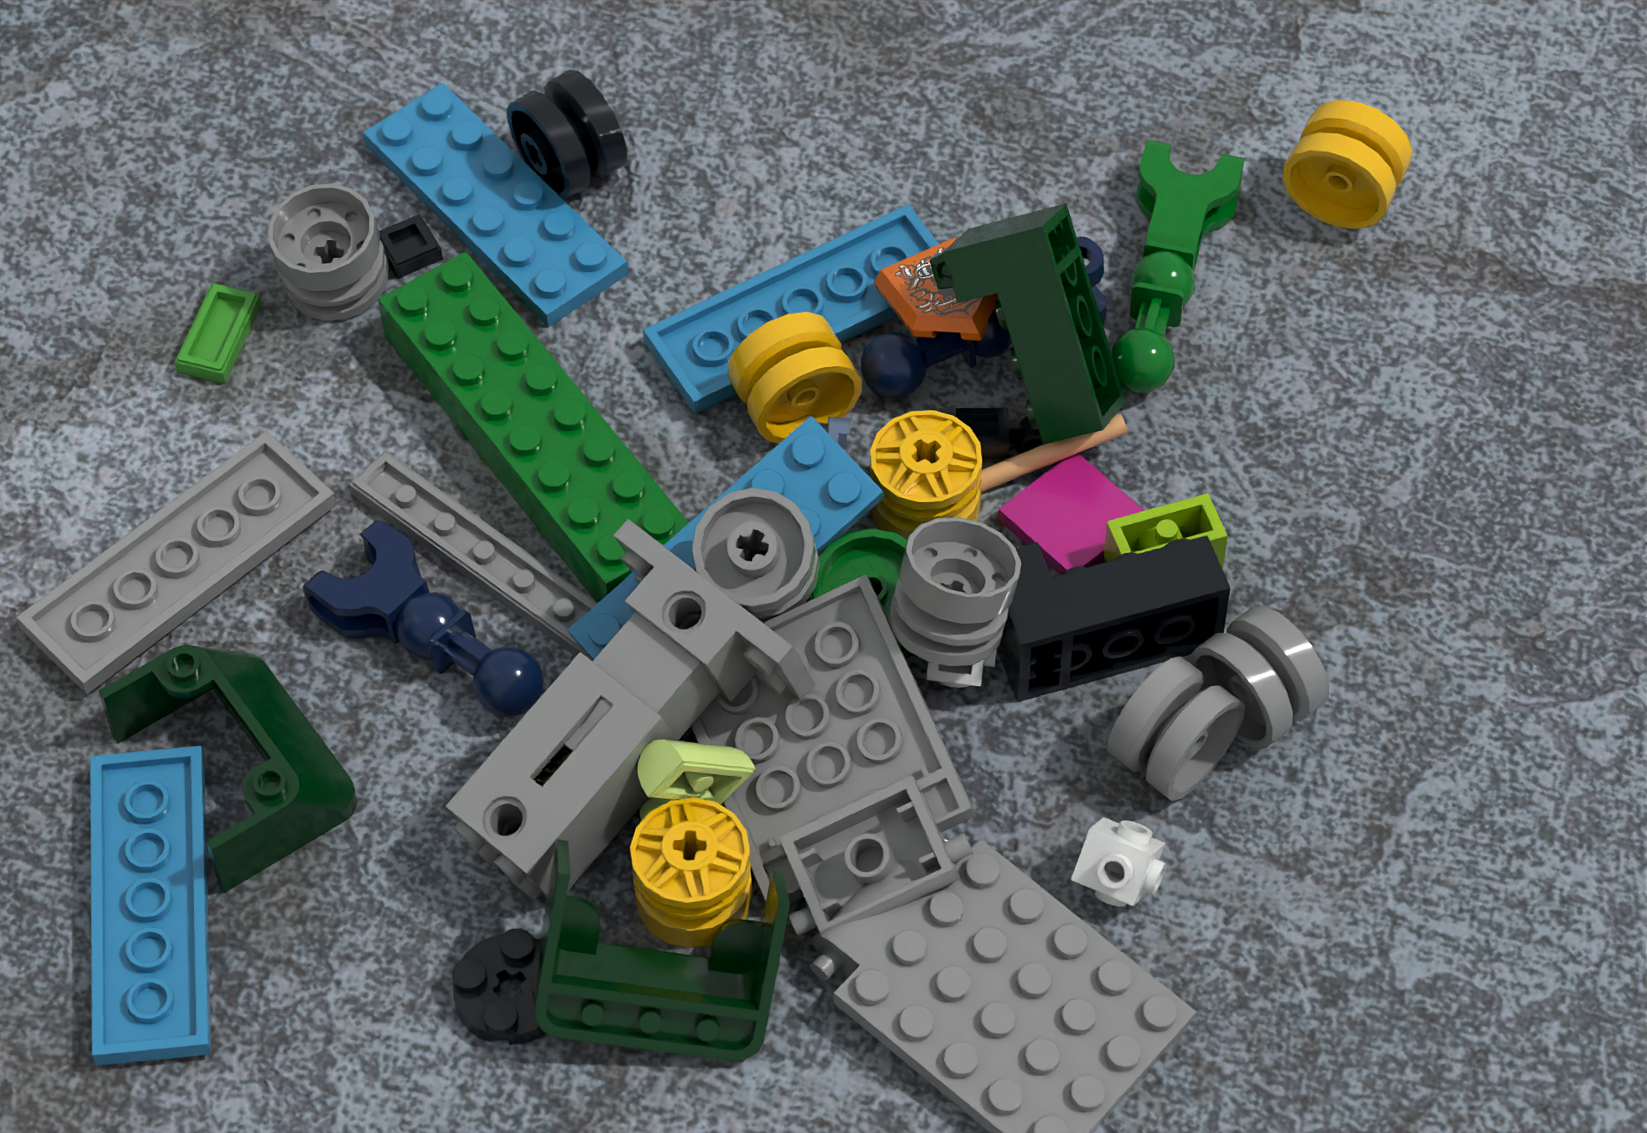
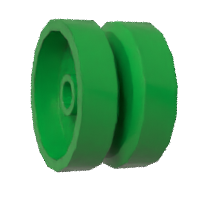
[812,528,913,658]

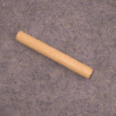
[980,413,1128,492]

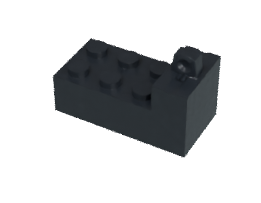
[997,535,1230,702]

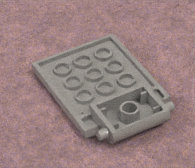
[691,574,977,936]
[810,837,1197,1133]

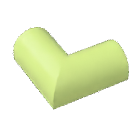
[638,739,756,820]

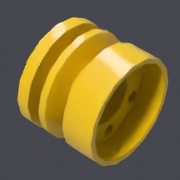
[870,410,982,540]
[630,797,752,948]

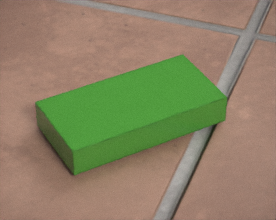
[174,283,262,384]

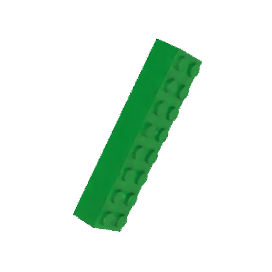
[378,251,689,602]

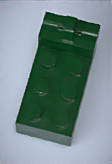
[930,203,1126,444]

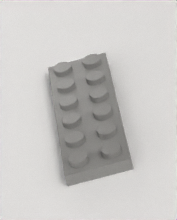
[16,431,337,694]

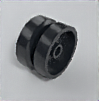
[507,70,627,201]

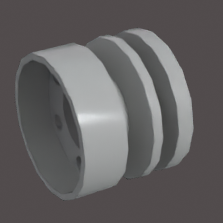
[268,183,388,321]
[888,517,1021,666]

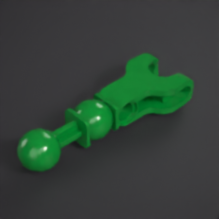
[1111,140,1245,393]

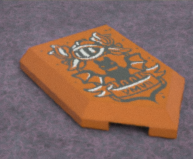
[874,237,999,341]

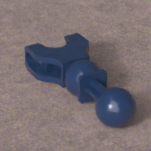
[861,236,1107,399]
[302,520,544,717]

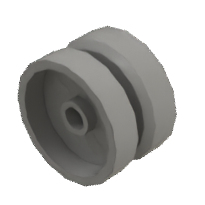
[692,488,820,623]
[1190,606,1329,748]
[1107,656,1245,801]

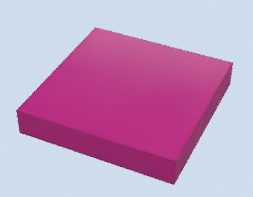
[998,453,1144,575]

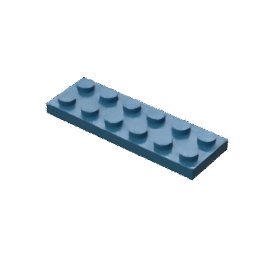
[363,82,628,327]
[643,204,939,414]
[567,416,885,660]
[90,746,211,1066]

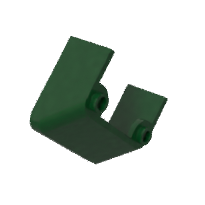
[98,645,357,893]
[535,839,790,1061]

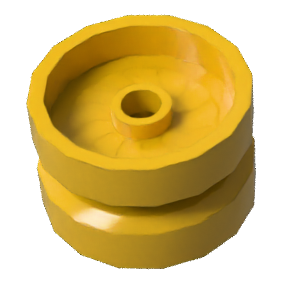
[1282,100,1413,229]
[727,312,862,444]

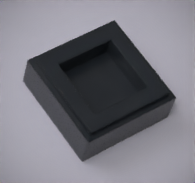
[379,214,443,279]

